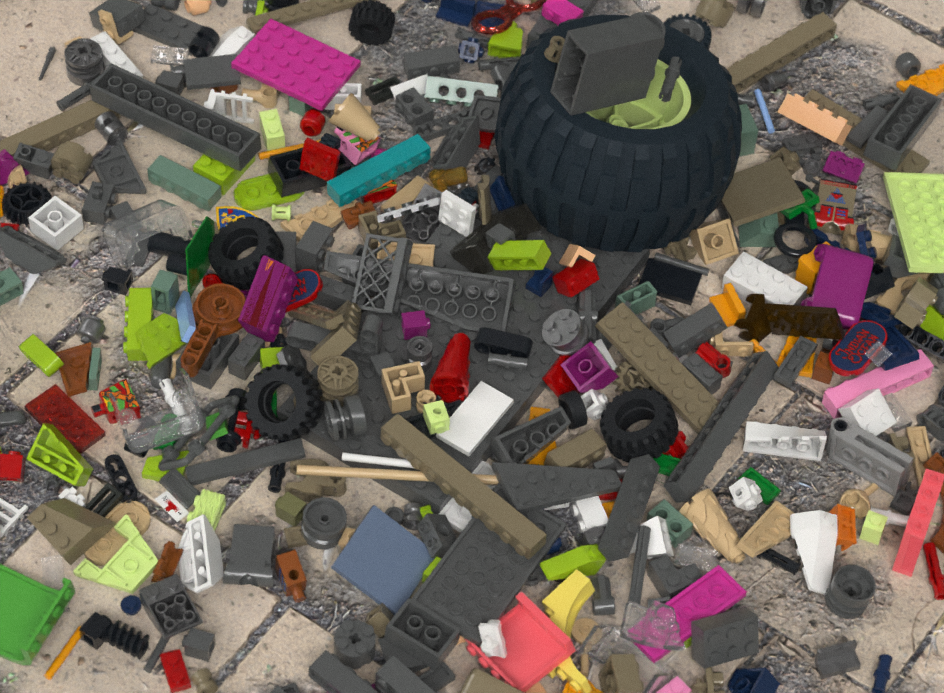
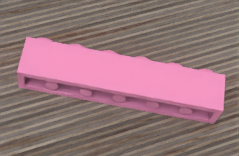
[822,349,934,419]

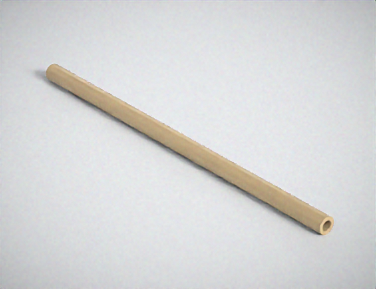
[297,465,500,485]

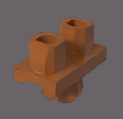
[340,201,378,230]

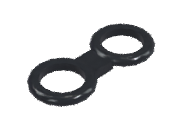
[774,180,818,258]

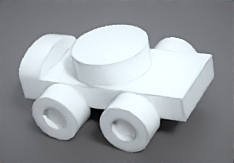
[59,487,86,507]

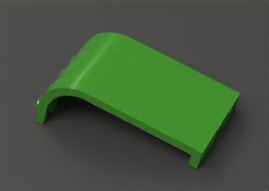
[0,564,75,665]

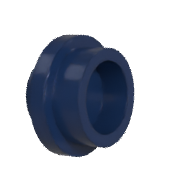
[121,595,142,616]

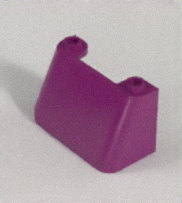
[800,244,874,329]

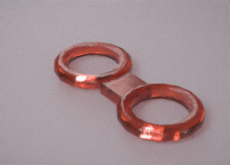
[471,0,546,35]

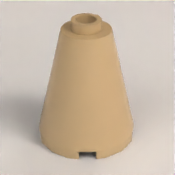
[329,93,380,142]

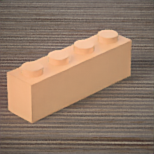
[778,93,852,146]

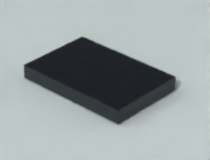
[638,258,702,305]

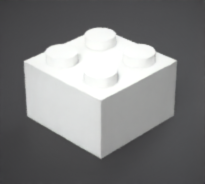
[28,196,84,251]
[838,388,897,436]

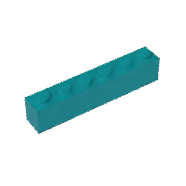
[327,134,431,207]

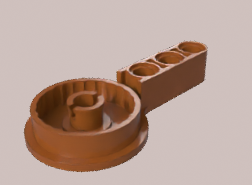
[180,284,246,378]

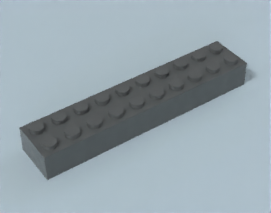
[90,63,261,171]

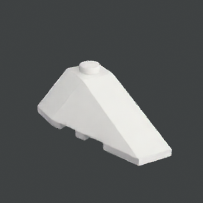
[209,26,255,57]
[790,510,838,595]

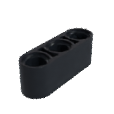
[474,327,533,358]

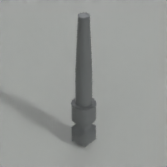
[39,47,56,81]

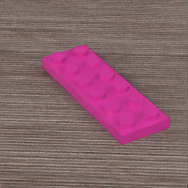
[626,565,747,663]

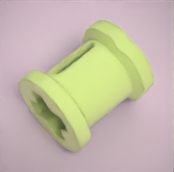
[272,204,291,221]

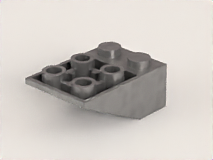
[402,183,442,244]
[139,574,203,640]

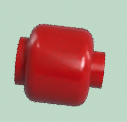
[300,110,326,136]

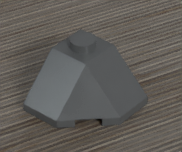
[881,234,918,279]

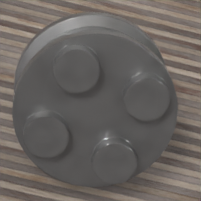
[542,309,589,356]

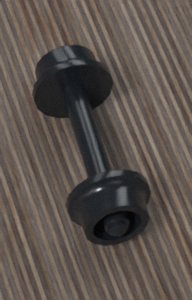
[216,388,247,453]

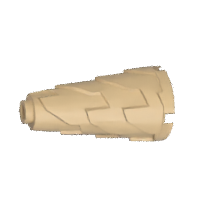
[841,223,892,262]
[679,489,746,564]

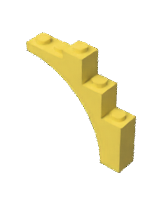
[542,569,595,693]

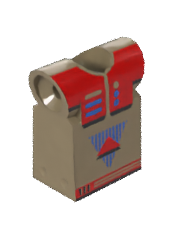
[808,179,857,236]

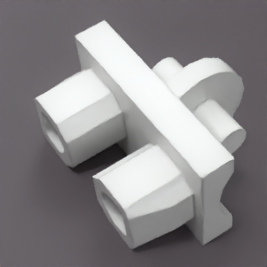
[478,619,507,658]

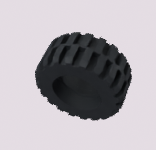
[208,217,284,290]
[244,364,324,440]
[600,388,679,463]

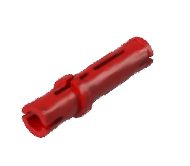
[923,542,944,600]

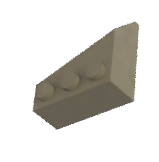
[27,498,116,565]

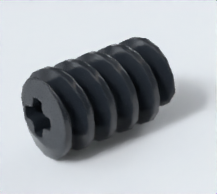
[102,620,150,660]

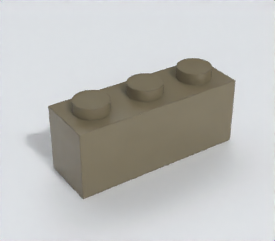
[544,428,607,468]

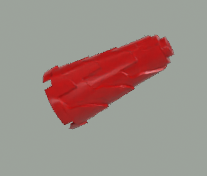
[430,333,471,403]

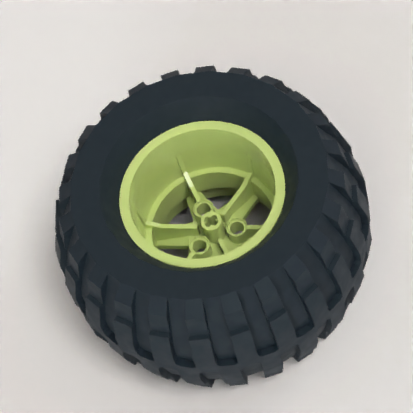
[494,15,742,252]

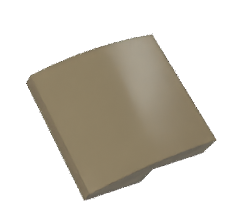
[477,175,492,225]

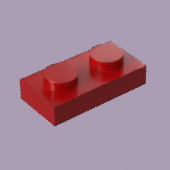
[160,649,191,693]

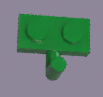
[780,189,820,229]

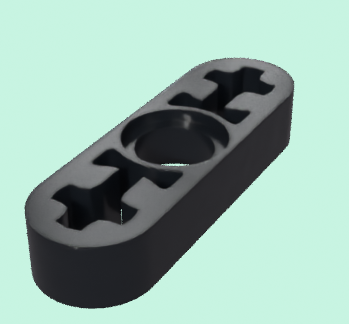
[105,454,138,503]

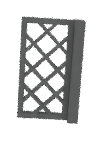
[352,233,413,317]

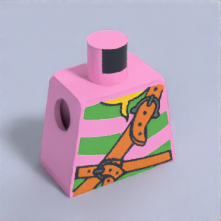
[334,127,381,165]

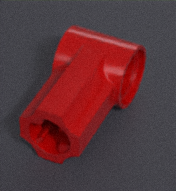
[695,342,731,378]

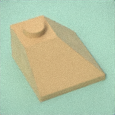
[690,218,739,265]

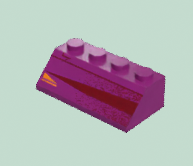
[238,256,298,342]

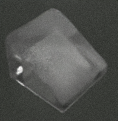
[864,340,892,367]

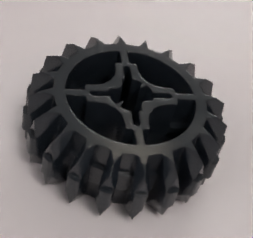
[2,181,52,227]

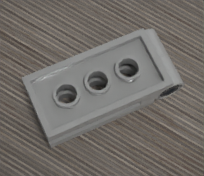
[826,417,914,497]

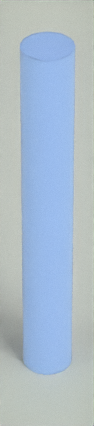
[754,89,775,133]

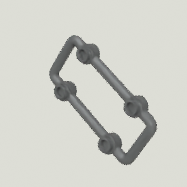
[158,395,240,471]

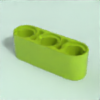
[18,334,64,378]

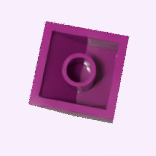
[560,341,619,393]

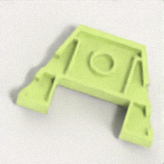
[73,514,158,594]

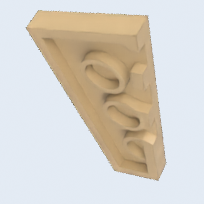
[280,199,358,242]
[736,501,795,558]

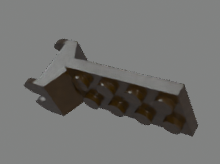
[734,294,845,343]

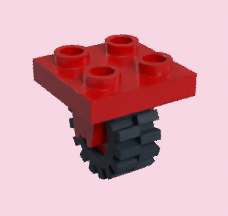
[299,133,341,181]

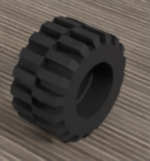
[348,0,395,46]

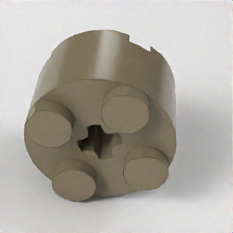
[695,0,736,28]
[50,141,93,184]

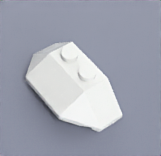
[178,515,224,593]

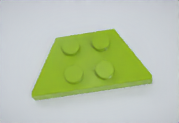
[136,313,196,369]

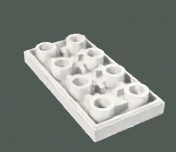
[436,381,514,457]

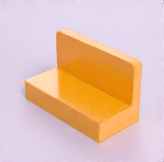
[709,283,746,327]

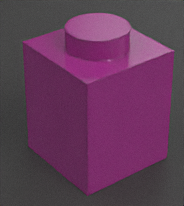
[401,310,431,340]

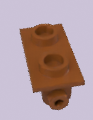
[151,541,184,582]

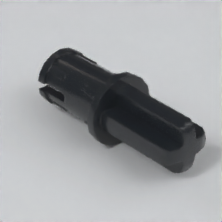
[474,157,495,175]

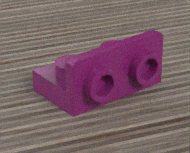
[823,151,865,185]

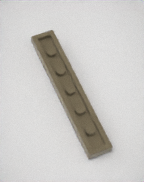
[288,303,345,330]

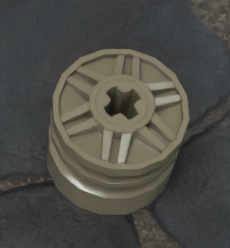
[317,356,359,407]

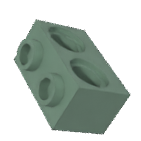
[646,499,693,548]

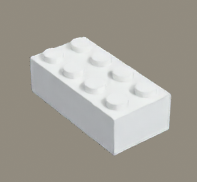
[721,251,808,306]

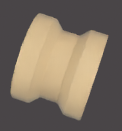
[416,389,436,413]

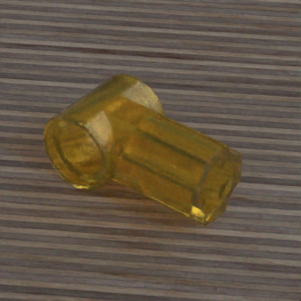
[429,166,468,192]

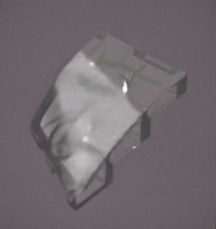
[619,600,685,651]

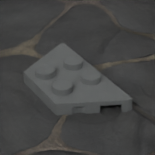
[92,139,147,194]

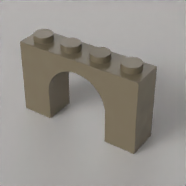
[310,300,362,366]

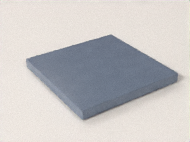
[330,505,435,615]

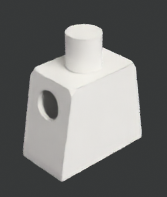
[630,516,674,560]

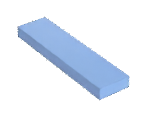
[175,290,196,343]

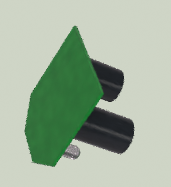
[147,216,215,298]

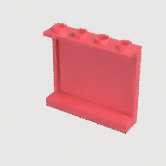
[892,468,944,577]
[464,592,576,693]

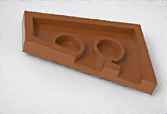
[55,342,93,397]

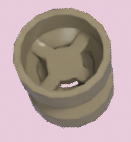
[191,668,218,693]

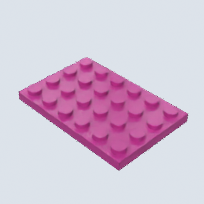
[231,19,361,111]

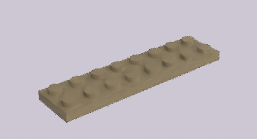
[803,89,930,173]
[595,302,719,434]

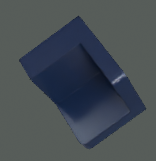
[526,267,553,297]

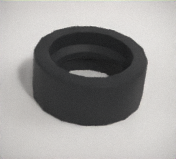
[558,390,588,430]

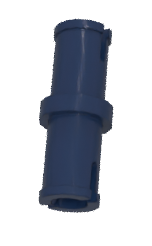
[872,654,892,693]

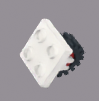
[438,187,479,238]

